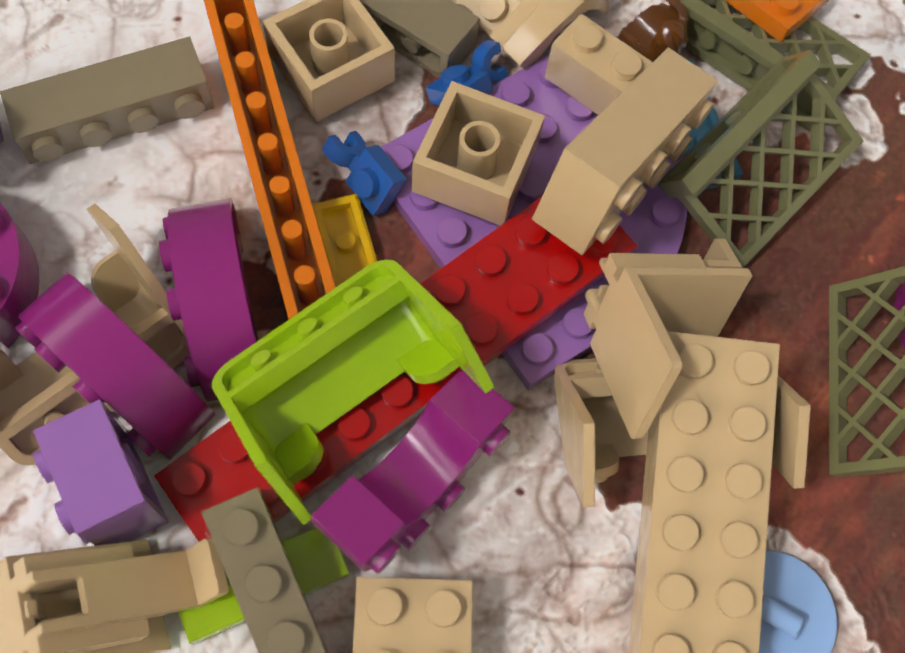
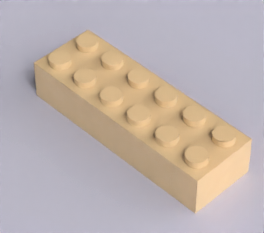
[629,331,780,653]

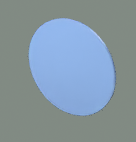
[759,550,837,653]

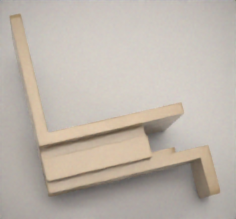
[583,238,753,439]
[0,538,229,653]

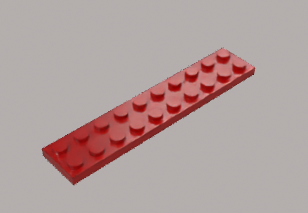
[154,195,638,542]

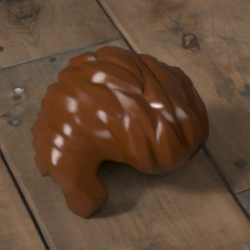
[617,0,689,62]

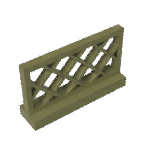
[680,0,871,132]
[657,49,863,268]
[829,266,905,478]

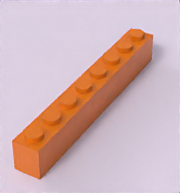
[204,0,336,319]

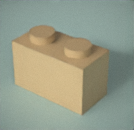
[545,13,653,115]

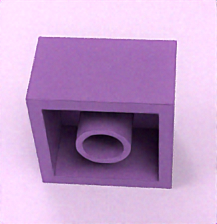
[33,399,169,546]

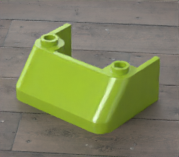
[212,260,495,525]

